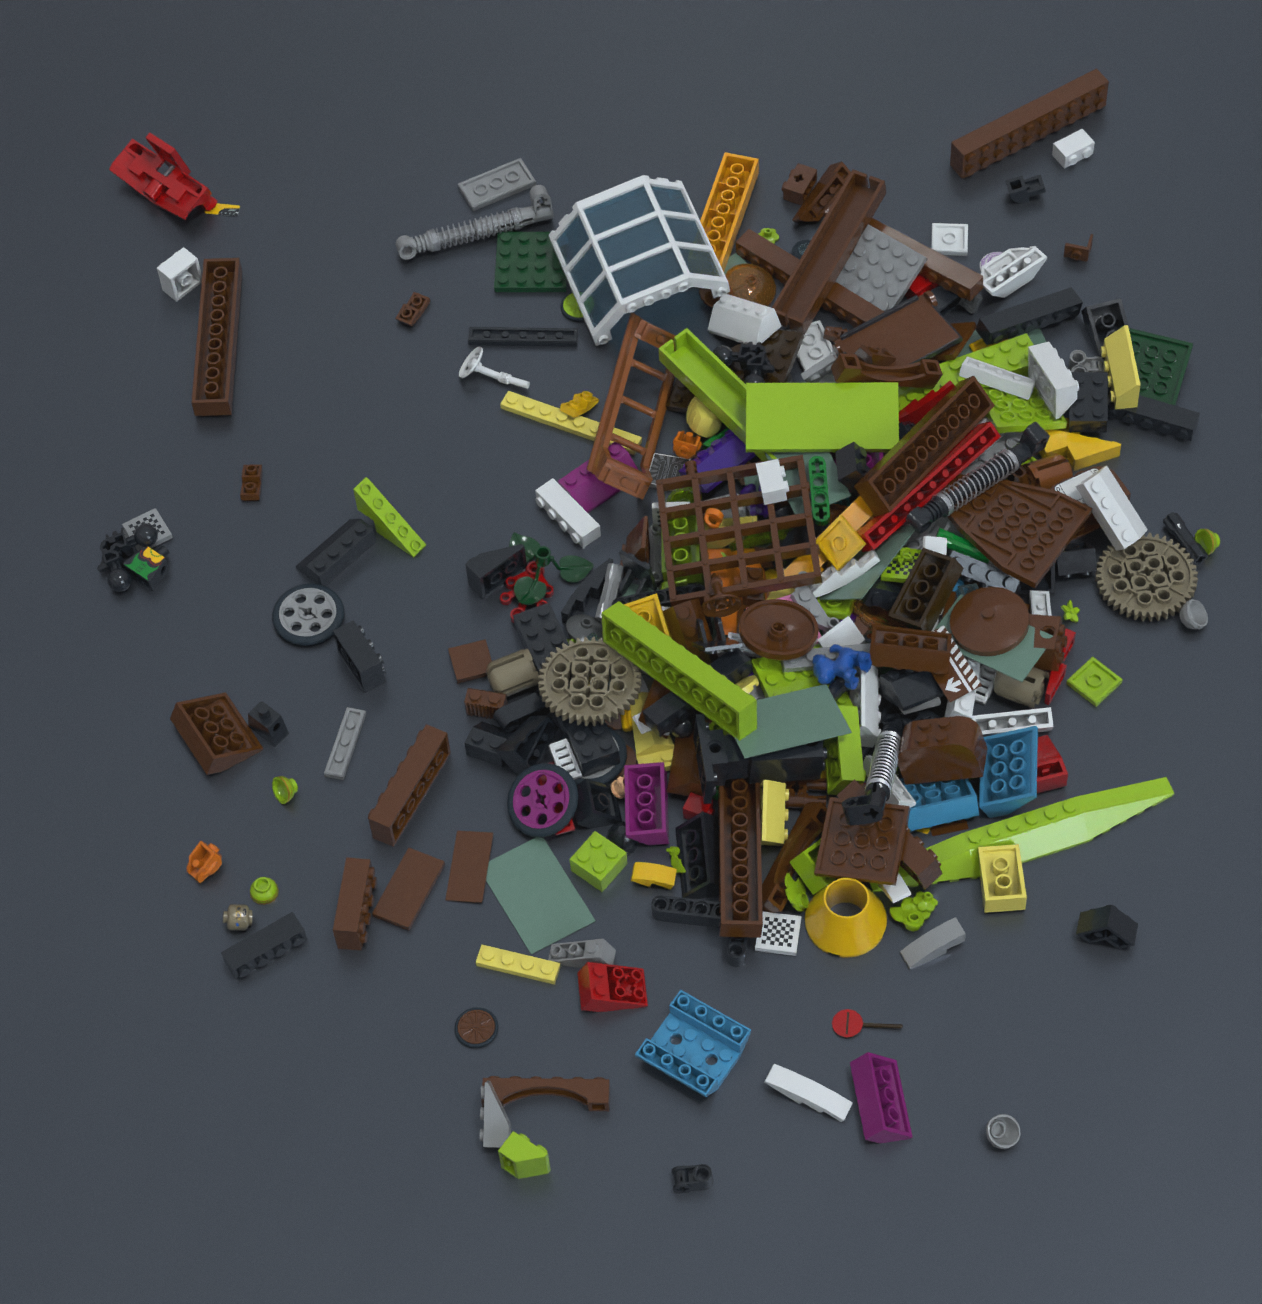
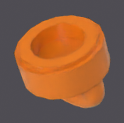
[704,508,724,529]

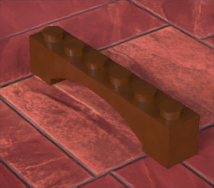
[831,353,943,389]
[762,802,827,913]
[481,1076,610,1111]

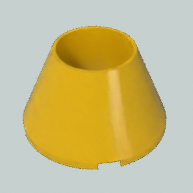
[805,878,887,958]

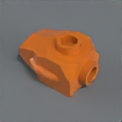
[673,430,702,459]
[186,840,222,883]

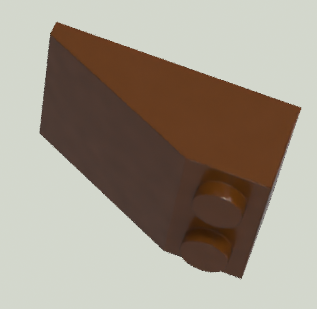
[620,516,650,580]

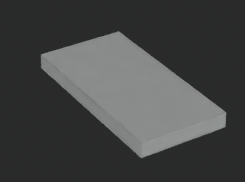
[458,158,536,211]

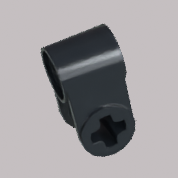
[671,1164,713,1193]

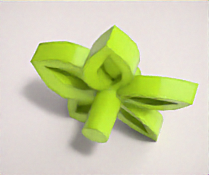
[893,547,913,566]
[1060,600,1080,623]

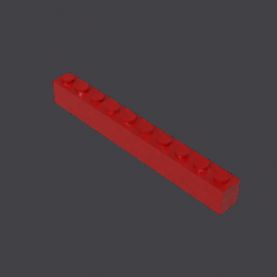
[857,421,1001,552]

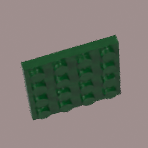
[494,232,569,292]
[1121,326,1193,405]

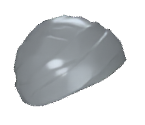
[1180,599,1208,629]
[986,1114,1021,1149]

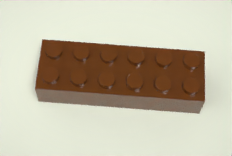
[368,724,451,847]
[837,779,943,890]

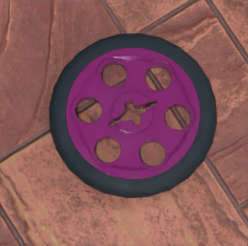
[507,763,578,837]

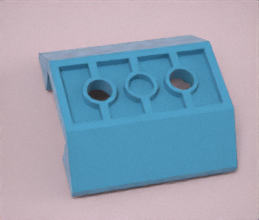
[635,989,751,1097]

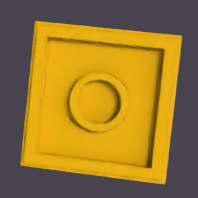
[816,515,866,571]

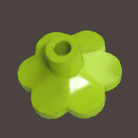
[758,228,779,244]
[912,891,938,912]

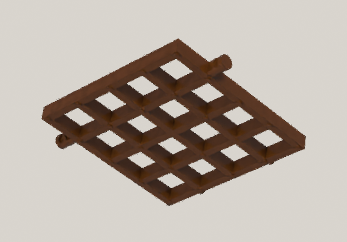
[656,454,823,617]

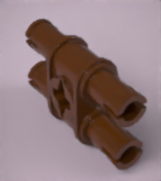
[781,778,827,809]

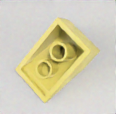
[978,844,1027,913]

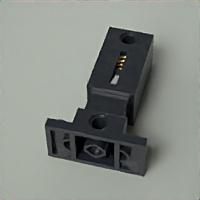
[693,714,827,804]

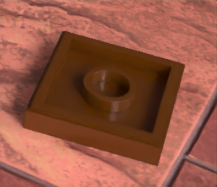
[448,639,492,684]

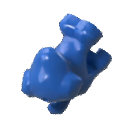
[812,644,872,690]

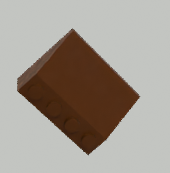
[170,692,263,775]

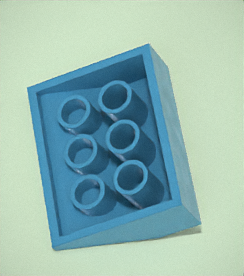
[979,726,1038,818]
[899,778,979,832]

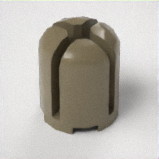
[486,648,539,697]
[993,667,1049,709]

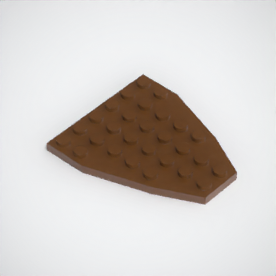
[942,474,1093,588]

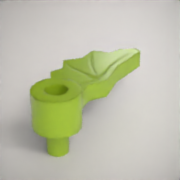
[666,846,686,873]

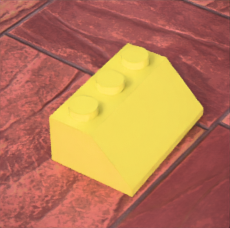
[760,780,789,846]

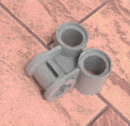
[1068,350,1104,372]

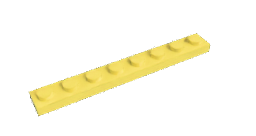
[500,391,642,455]

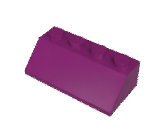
[558,442,638,513]
[624,762,669,845]
[850,1052,912,1144]

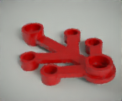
[500,561,554,623]

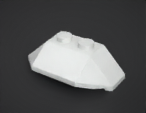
[981,246,1047,298]

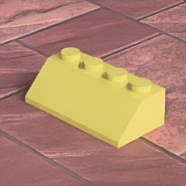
[1100,325,1140,409]

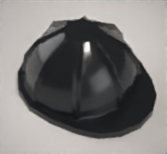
[606,821,639,857]

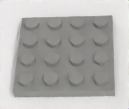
[835,224,928,312]

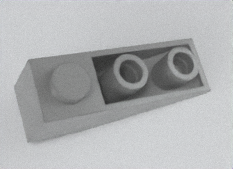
[548,939,616,968]
[480,1081,511,1148]

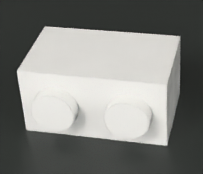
[1052,129,1095,169]
[756,459,789,505]

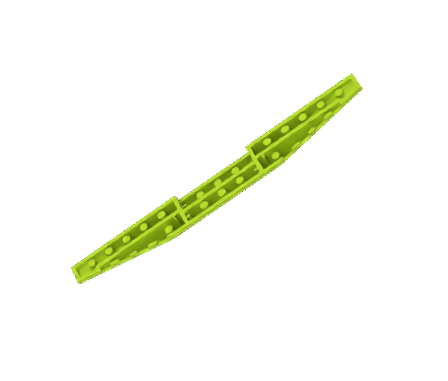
[869,777,1175,892]

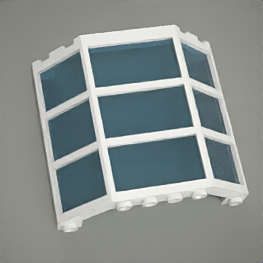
[549,175,730,346]

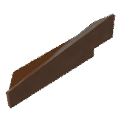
[792,161,851,222]

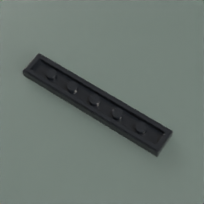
[468,327,578,347]

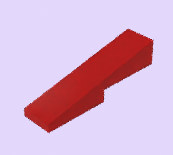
[1045,628,1076,705]

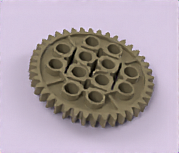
[1095,532,1198,622]
[538,637,642,726]

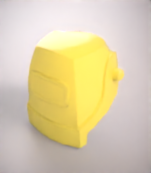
[686,397,722,438]

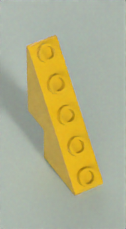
[1039,429,1121,471]

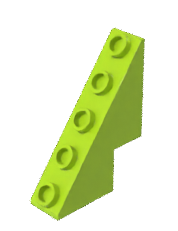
[353,477,426,558]

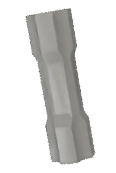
[595,563,624,622]

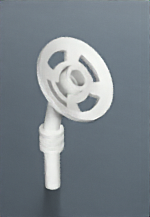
[459,346,530,389]

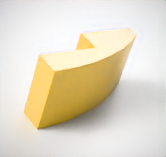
[560,391,599,417]
[631,862,677,889]

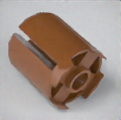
[1021,454,1073,489]

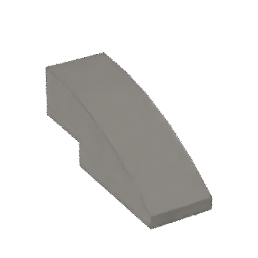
[900,917,966,970]

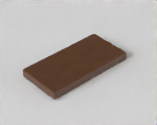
[372,847,445,931]

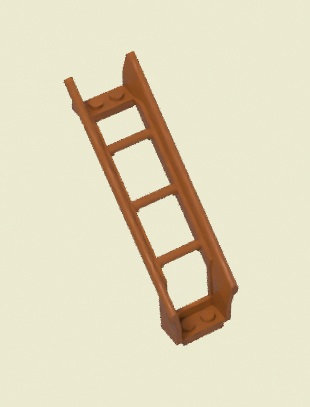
[587,312,676,500]

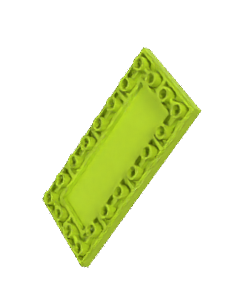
[746,382,899,452]

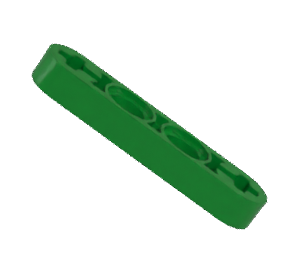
[809,456,830,526]

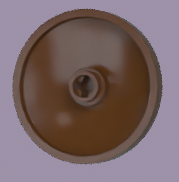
[950,587,1030,656]
[739,599,819,660]

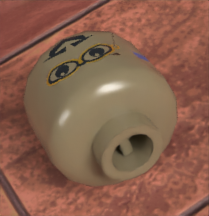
[223,904,252,931]

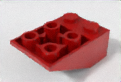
[1037,735,1068,793]
[577,962,648,1012]

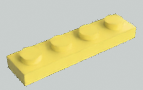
[476,945,561,985]

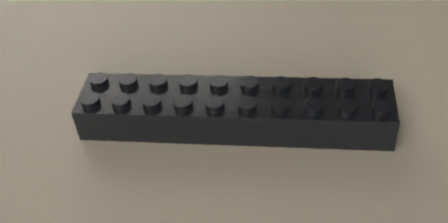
[513,603,620,777]

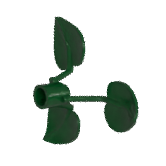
[509,532,594,605]

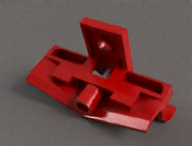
[109,132,218,220]

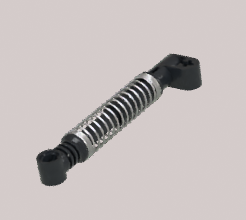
[905,422,1050,534]
[842,713,903,825]

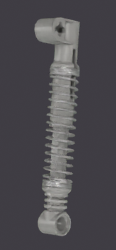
[395,185,554,260]

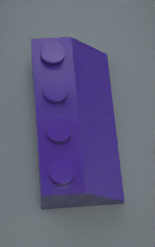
[678,429,756,493]

